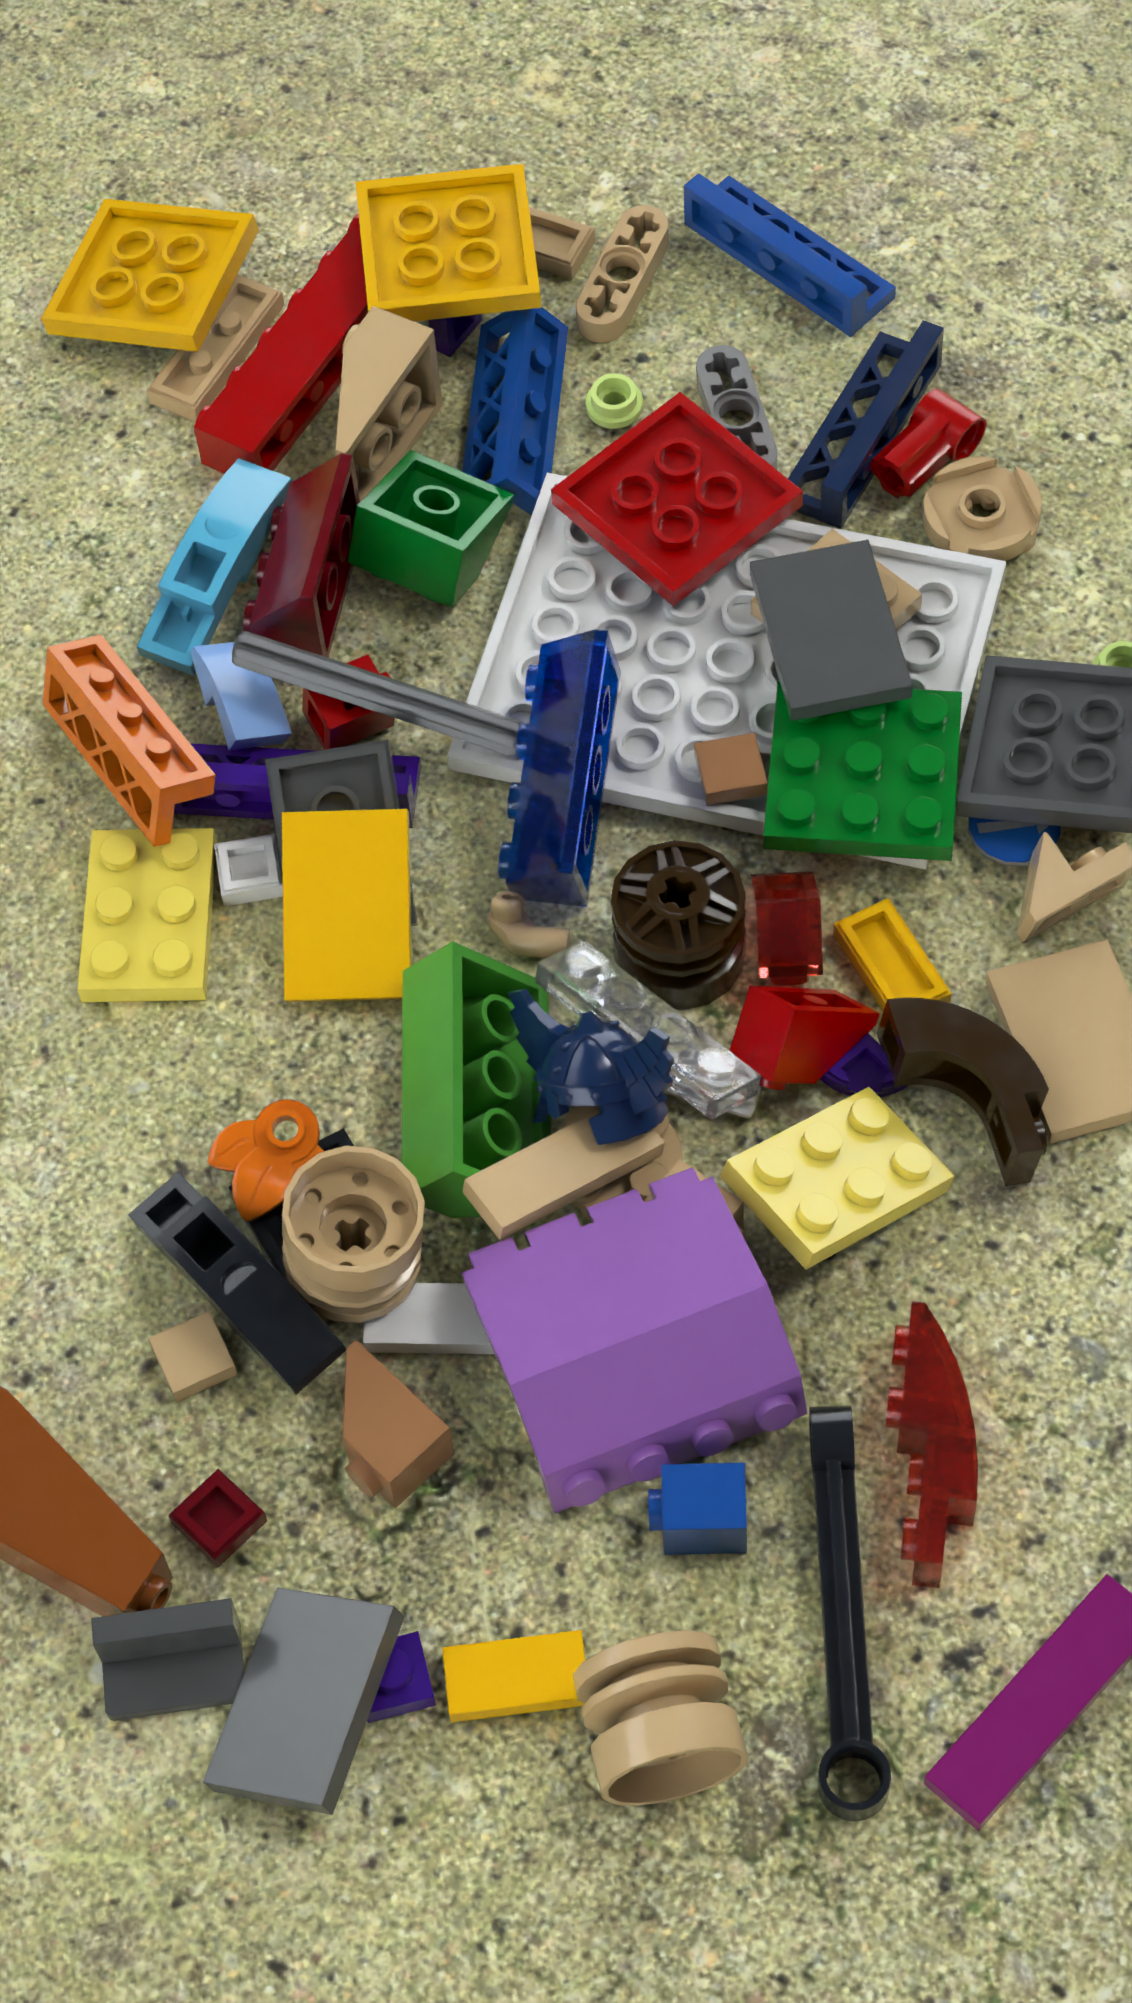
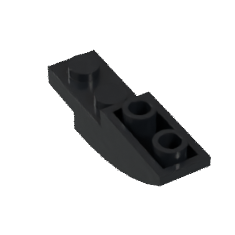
[128,1172,346,1395]

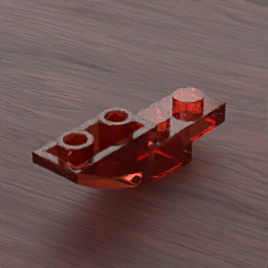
[885,1301,978,1588]

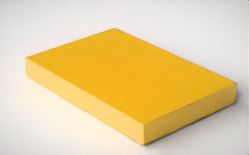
[282,809,412,1002]

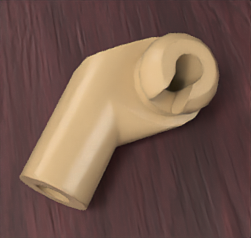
[488,891,570,960]

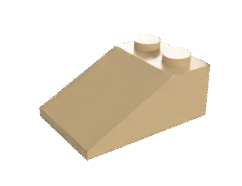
[335,306,443,502]

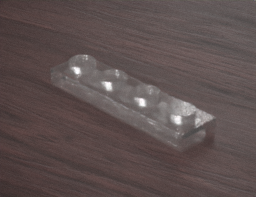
[535,940,761,1120]

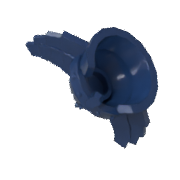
[508,989,674,1145]

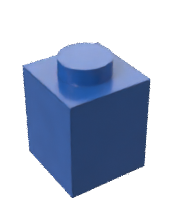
[648,1463,747,1555]

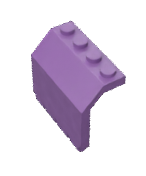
[462,1167,808,1513]

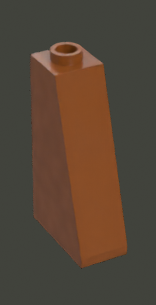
[0,1386,173,1616]

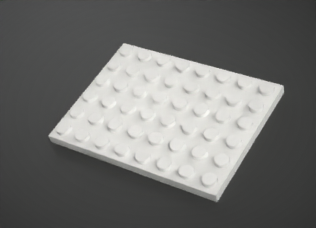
[447,473,1006,870]

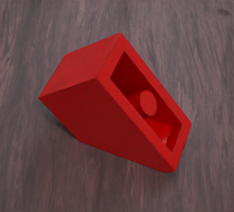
[727,986,880,1090]

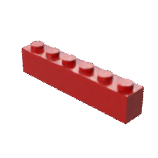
[194,214,368,474]

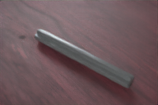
[232,631,525,756]

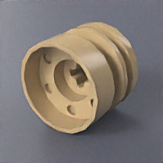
[282,1146,425,1323]
[573,1630,748,1806]

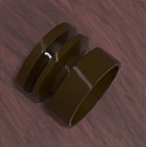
[610,840,746,1010]

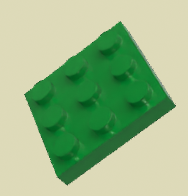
[763,681,962,861]

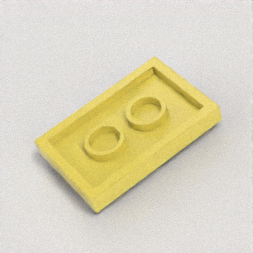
[77,828,217,1002]
[720,1087,955,1270]

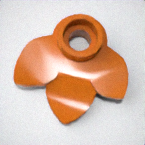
[207,1099,324,1222]

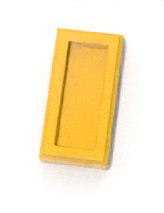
[833,898,952,1011]
[442,1630,585,1723]

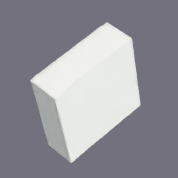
[214,833,283,907]

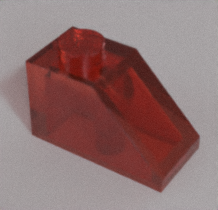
[751,871,823,986]

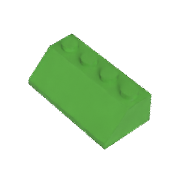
[402,941,551,1218]

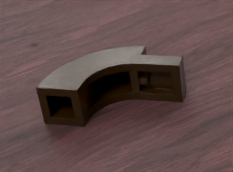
[877,998,1049,1186]

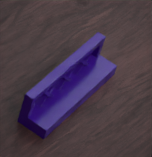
[174,743,421,828]

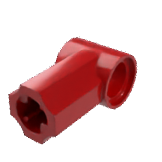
[872,388,987,499]

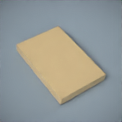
[985,939,1132,1144]

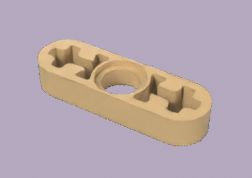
[576,205,669,343]

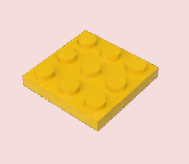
[355,164,541,321]
[41,198,259,352]

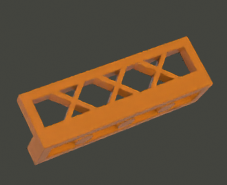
[42,635,216,847]

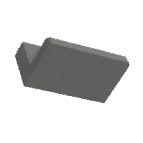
[91,1598,245,1721]

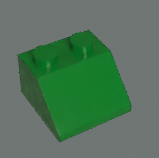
[348,450,514,608]

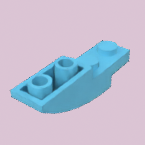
[136,458,292,676]

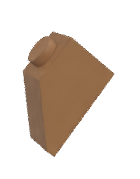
[342,1340,455,1509]

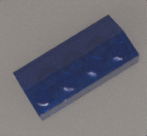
[498,629,621,907]

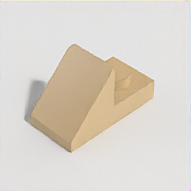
[1016,832,1132,943]

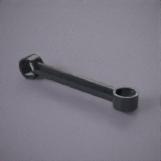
[809,1405,891,1821]

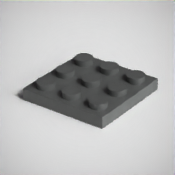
[956,655,1132,833]

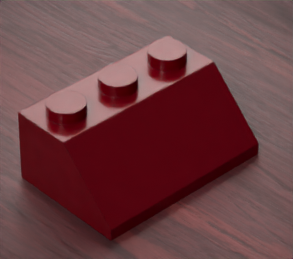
[243,454,360,658]

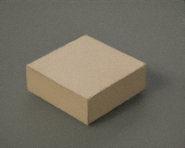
[148,1311,238,1402]

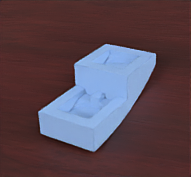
[190,642,292,750]

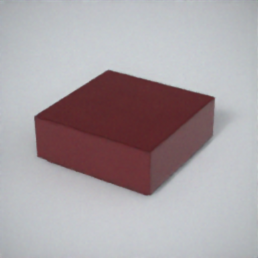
[168,1469,268,1568]

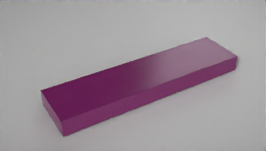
[924,1574,1132,1831]

